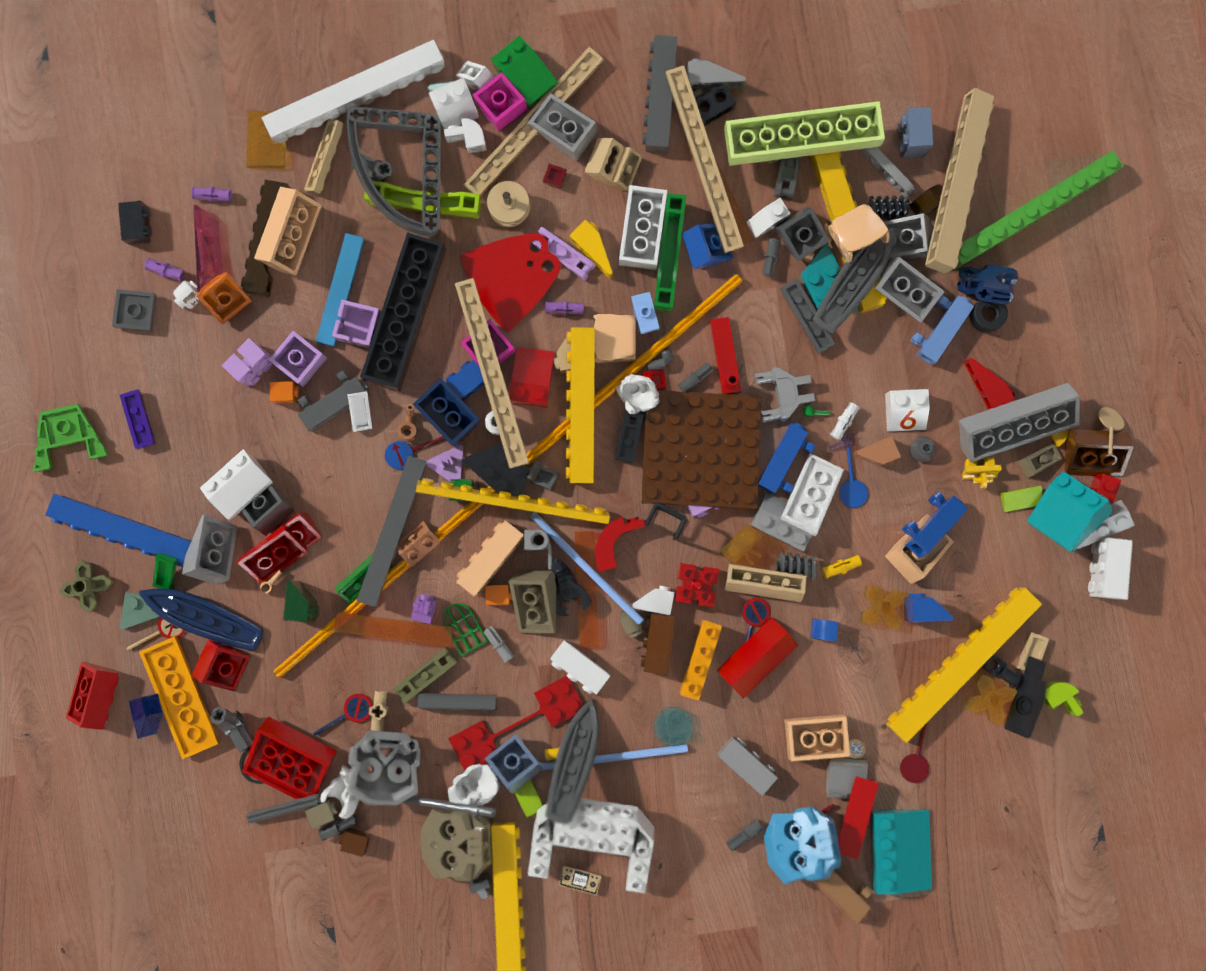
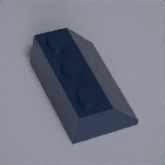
[413,378,480,448]

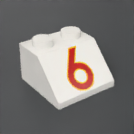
[885,389,930,432]

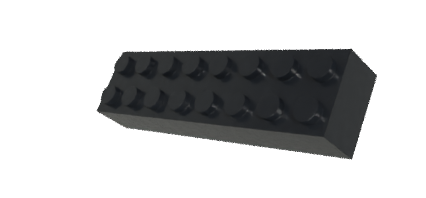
[360,232,446,391]

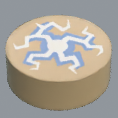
[849,738,866,759]

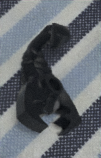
[551,558,592,616]

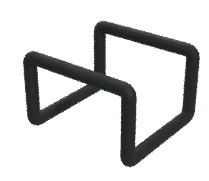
[645,502,687,540]

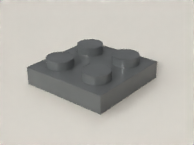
[112,289,157,332]

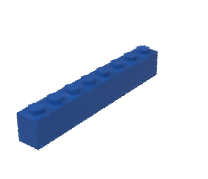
[45,494,191,567]

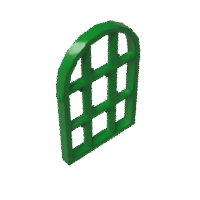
[443,603,488,656]

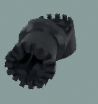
[982,655,1022,688]

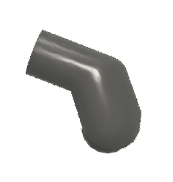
[648,350,674,371]

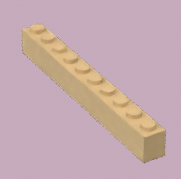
[925,88,994,274]

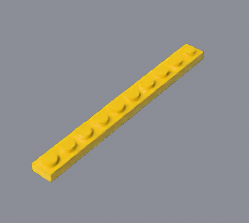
[416,478,610,524]

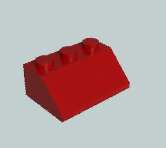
[66,662,119,730]

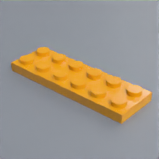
[139,636,220,759]

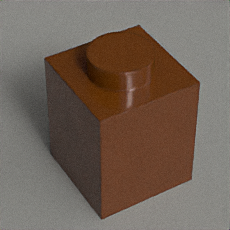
[339,828,371,857]

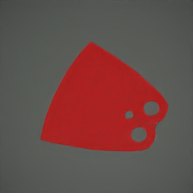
[460,233,561,332]

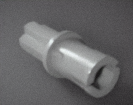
[484,626,515,663]

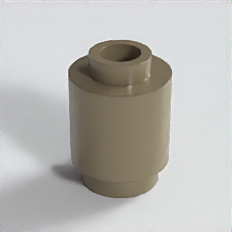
[618,610,644,638]

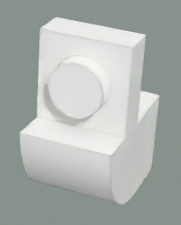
[444,118,487,154]

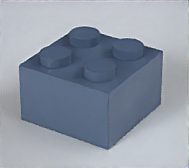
[897,107,933,158]
[485,734,543,794]

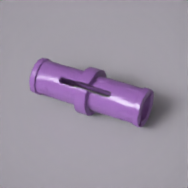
[191,186,232,202]
[144,258,185,282]
[545,301,584,316]

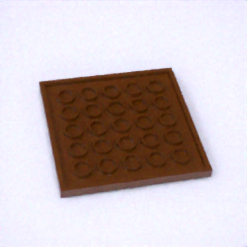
[641,390,761,510]

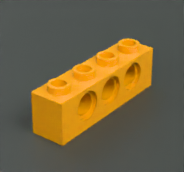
[679,619,722,701]

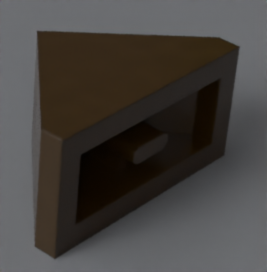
[910,184,943,215]

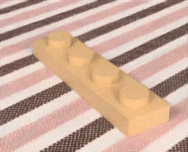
[304,120,344,194]

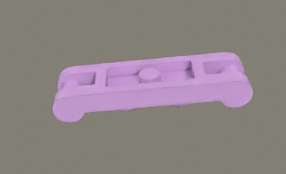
[531,227,596,281]

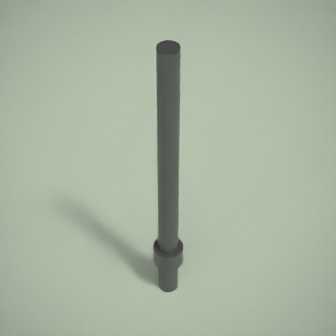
[402,796,496,817]

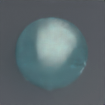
[654,707,693,746]

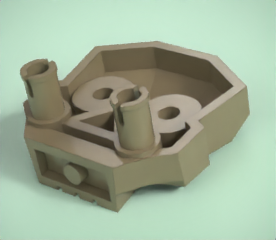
[421,808,493,881]

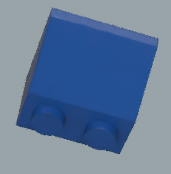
[682,224,734,269]
[904,593,953,622]

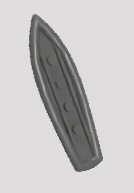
[813,227,893,333]
[545,699,599,824]

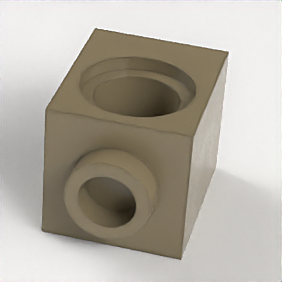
[305,799,339,829]

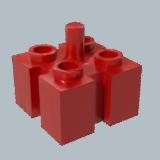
[674,563,719,607]

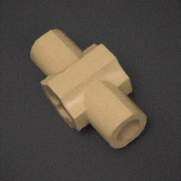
[369,691,389,731]

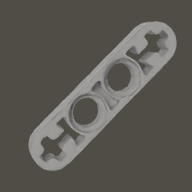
[859,147,915,198]

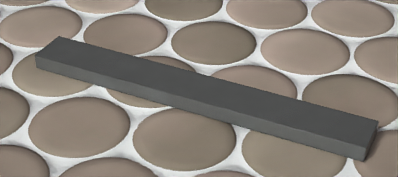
[357,455,427,607]

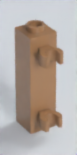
[812,871,873,923]

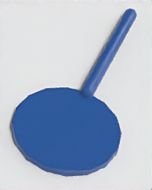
[839,444,868,508]

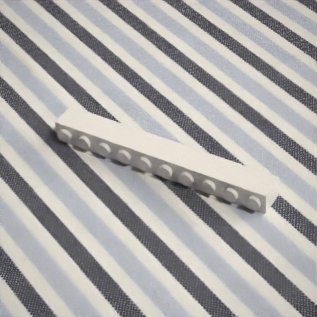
[261,40,445,144]

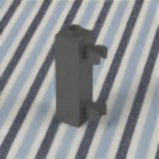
[298,370,369,433]

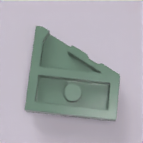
[120,592,160,629]

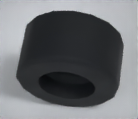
[970,300,1008,333]

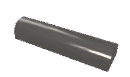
[417,693,497,711]

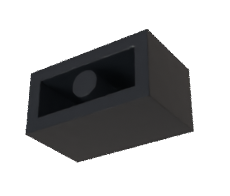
[118,201,152,245]

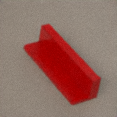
[838,776,879,860]

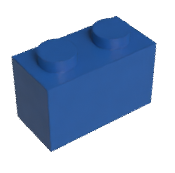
[445,360,485,401]

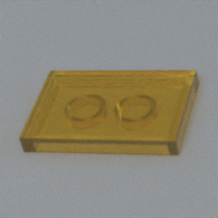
[246,111,286,168]

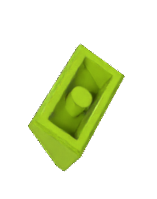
[1000,486,1042,512]

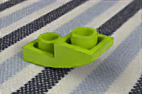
[515,779,543,818]

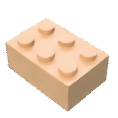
[784,714,850,761]

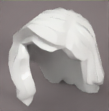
[616,374,659,414]
[448,764,500,805]
[321,765,359,819]

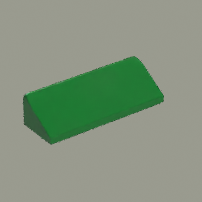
[335,553,393,605]

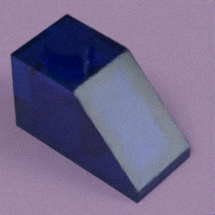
[128,693,162,739]

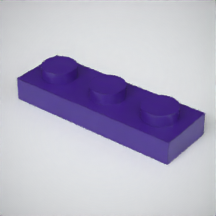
[119,389,156,450]

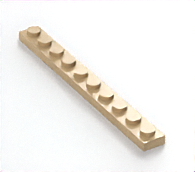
[464,47,603,196]
[665,65,744,253]
[455,278,529,469]

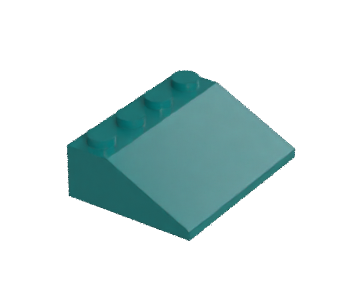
[870,809,932,895]

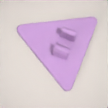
[426,445,464,481]

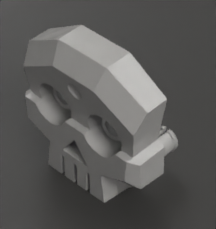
[347,731,420,806]

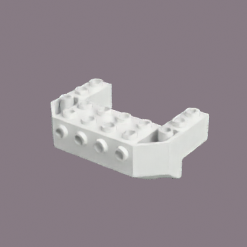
[528,798,654,893]

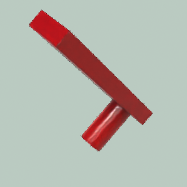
[710,317,741,394]

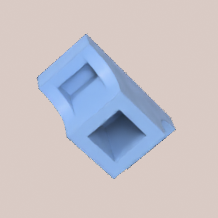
[631,292,659,334]

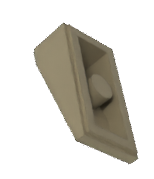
[1018,443,1063,478]

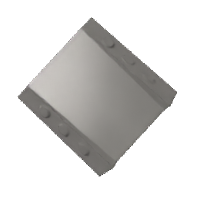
[826,757,868,799]

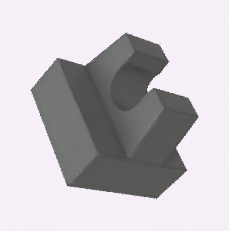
[469,872,491,900]

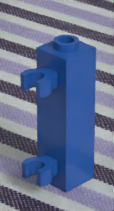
[758,423,816,494]
[902,491,967,559]

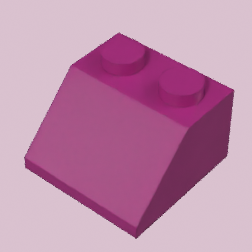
[472,72,528,132]

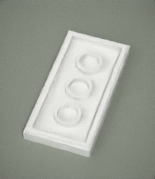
[780,453,844,536]

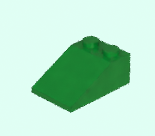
[491,35,559,107]

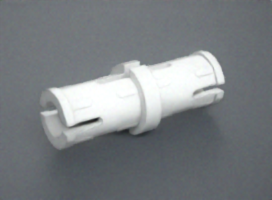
[830,402,860,441]

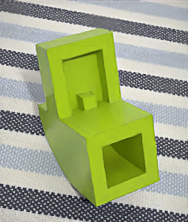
[1044,681,1084,717]

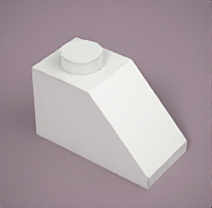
[456,61,495,92]
[746,198,790,239]
[632,586,674,615]

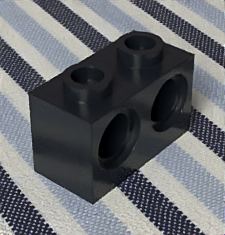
[695,84,736,127]

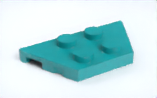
[800,243,859,311]

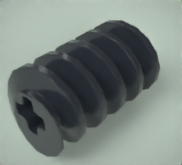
[868,195,910,220]

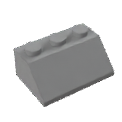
[875,257,945,323]
[750,492,812,552]

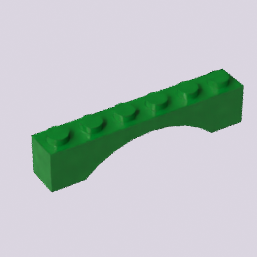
[654,193,686,312]

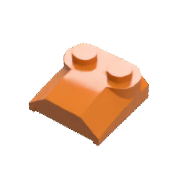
[196,272,252,325]

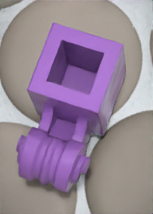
[411,594,438,624]

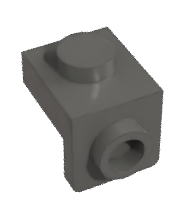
[527,461,560,491]

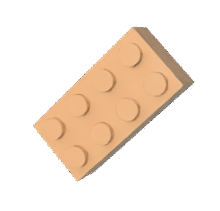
[254,187,322,276]
[456,520,524,597]

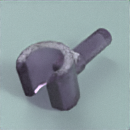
[829,432,855,451]

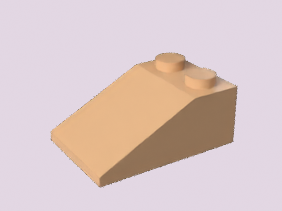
[885,514,954,584]

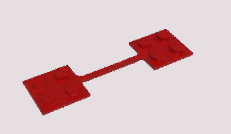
[448,675,584,771]

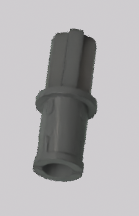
[762,239,781,277]
[678,363,713,393]
[318,815,357,841]
[726,819,764,851]

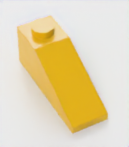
[569,220,613,279]

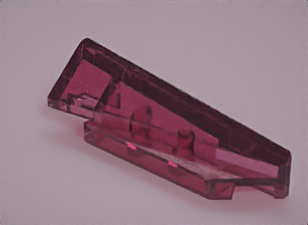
[193,205,223,292]

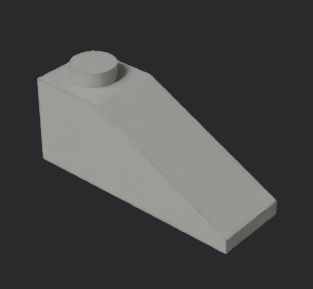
[687,59,746,90]

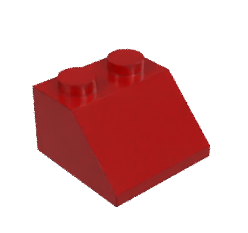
[192,639,250,692]

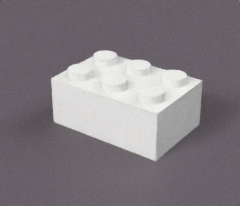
[1088,538,1132,600]

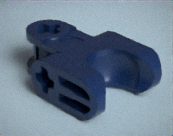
[957,265,1019,304]

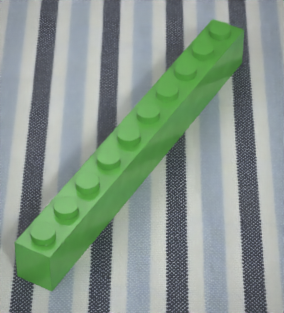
[956,151,1123,270]

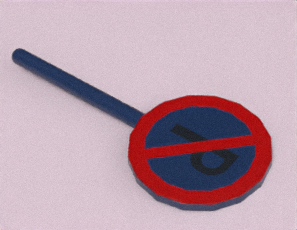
[742,598,770,642]
[313,694,373,736]

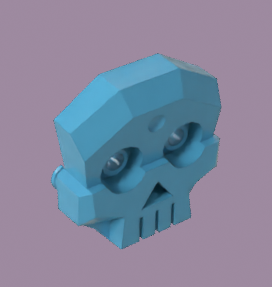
[764,807,841,884]

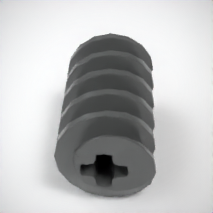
[775,551,817,581]

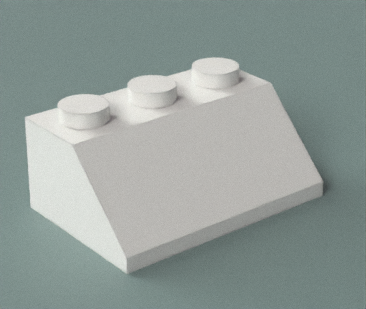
[200,449,273,521]

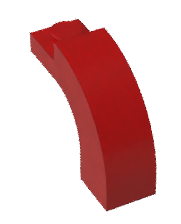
[595,517,645,572]

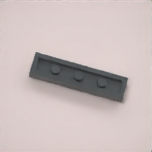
[780,279,835,354]

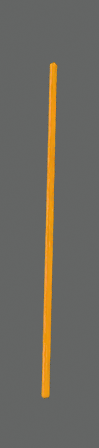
[273,274,742,678]

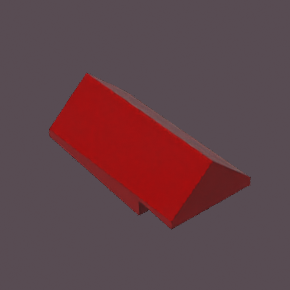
[237,513,322,584]
[716,617,798,699]

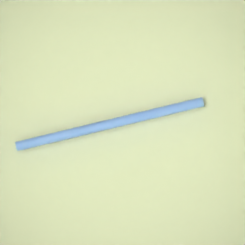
[530,512,644,625]
[539,744,688,771]

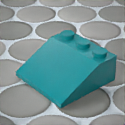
[1027,472,1113,553]

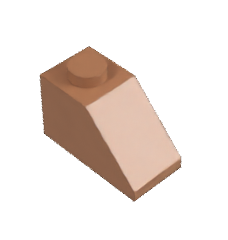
[853,436,901,467]

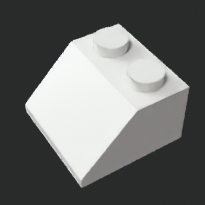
[428,78,479,129]

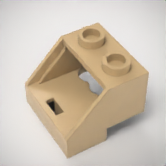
[584,138,643,191]

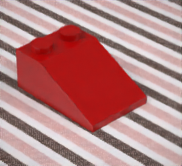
[509,347,555,408]

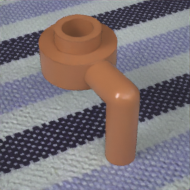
[397,404,417,442]

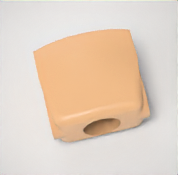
[828,204,890,263]
[593,314,636,363]

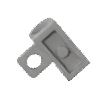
[524,530,552,570]

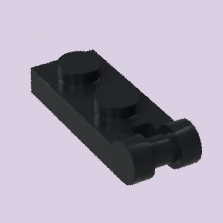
[615,410,645,464]

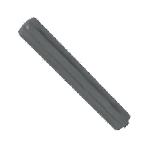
[246,794,321,823]

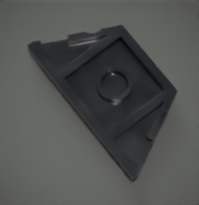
[461,443,529,497]

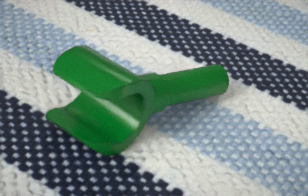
[802,405,830,417]

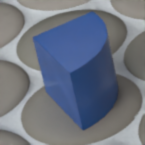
[810,618,839,641]

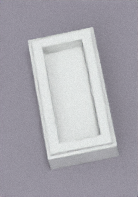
[347,391,372,432]

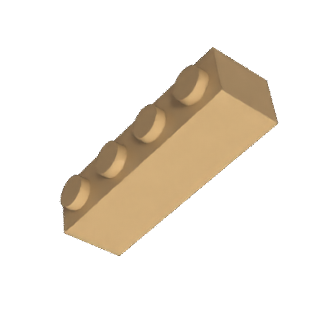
[725,564,806,602]

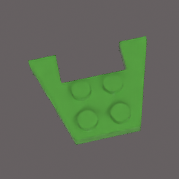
[33,404,109,473]

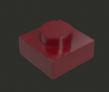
[543,163,567,189]

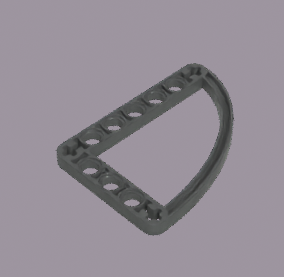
[347,107,441,237]

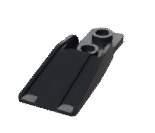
[1004,657,1046,738]

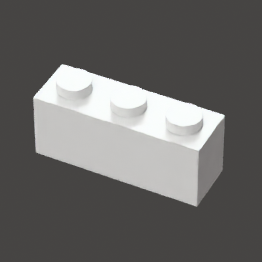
[550,640,611,695]

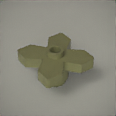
[59,560,114,613]

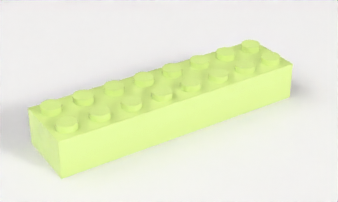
[724,101,885,166]

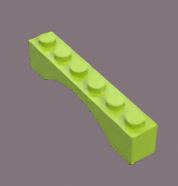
[364,181,482,219]

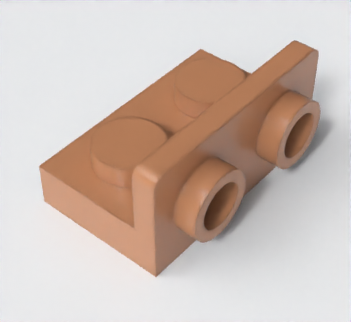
[397,521,440,567]

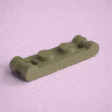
[392,646,459,704]

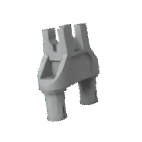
[754,367,815,423]

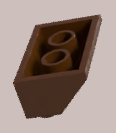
[1065,429,1134,476]
[640,613,675,676]

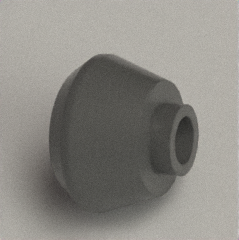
[910,436,936,462]

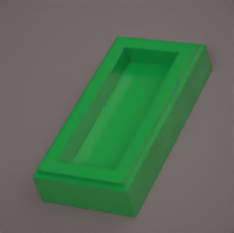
[152,552,177,589]

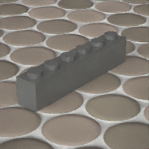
[642,35,677,153]

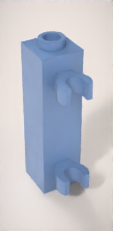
[910,295,974,365]

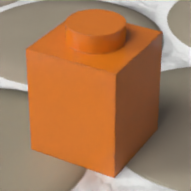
[270,381,300,404]
[485,585,512,605]

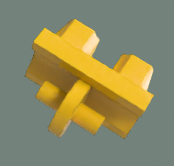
[962,457,1002,489]

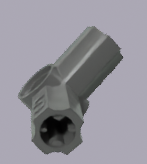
[350,153,393,182]
[210,707,254,753]

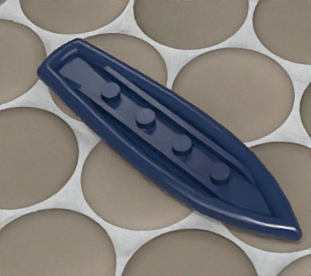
[139,588,264,652]

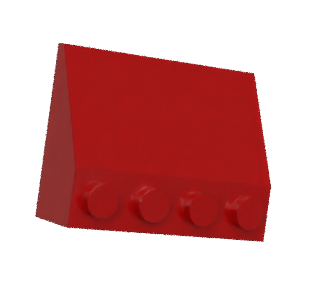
[242,717,337,800]

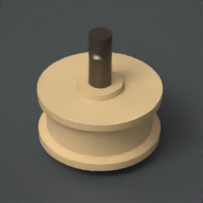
[487,181,530,227]

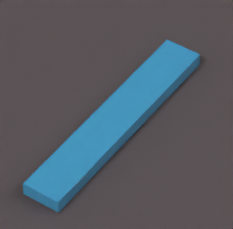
[316,233,365,347]

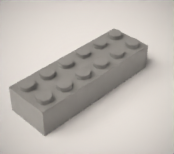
[959,383,1080,462]

